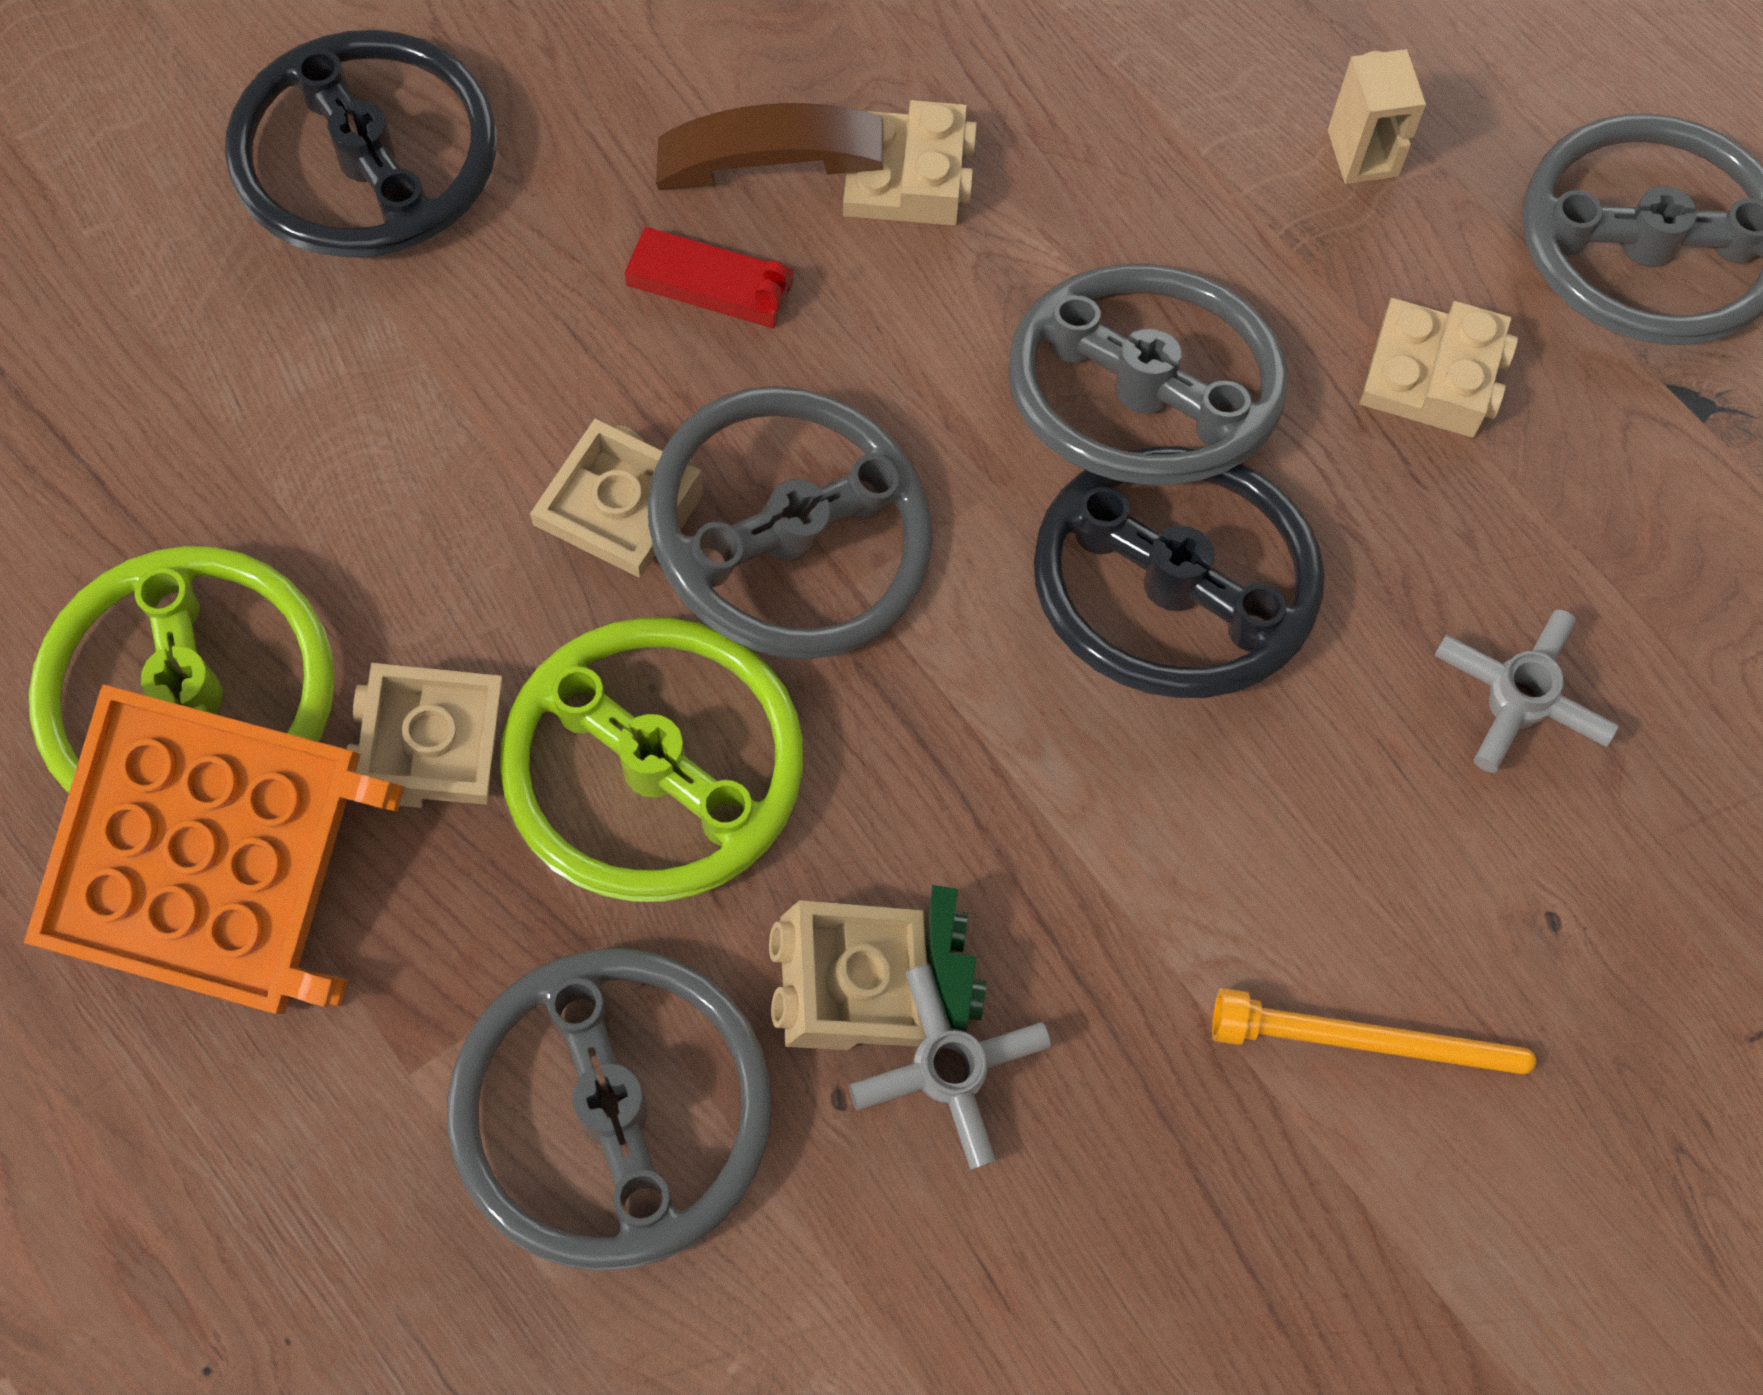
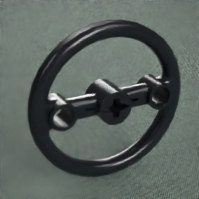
[225,30,497,258]
[1034,446,1325,698]

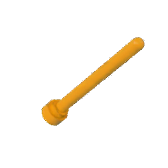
[1212,988,1537,1075]

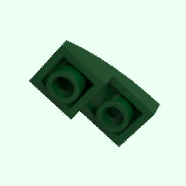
[927,885,987,1032]

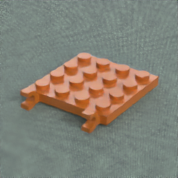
[24,684,405,1014]

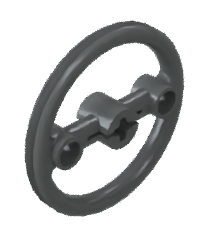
[1523,113,1763,345]
[1008,264,1289,485]
[648,386,933,659]
[447,948,772,1271]

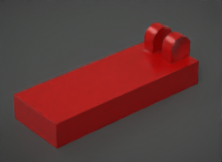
[625,226,793,329]

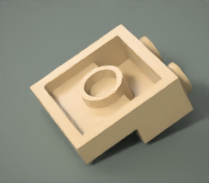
[843,100,977,226]
[1359,297,1518,438]
[530,419,704,578]
[347,663,502,808]
[769,900,927,1050]

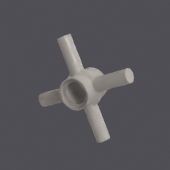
[1434,610,1619,773]
[849,964,1051,1170]

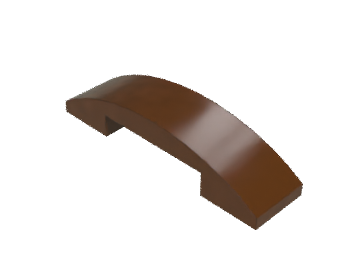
[656,103,884,190]

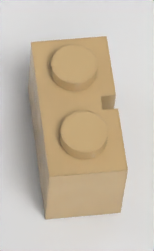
[1328,49,1426,184]

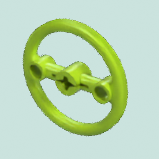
[29,546,335,793]
[500,617,803,902]

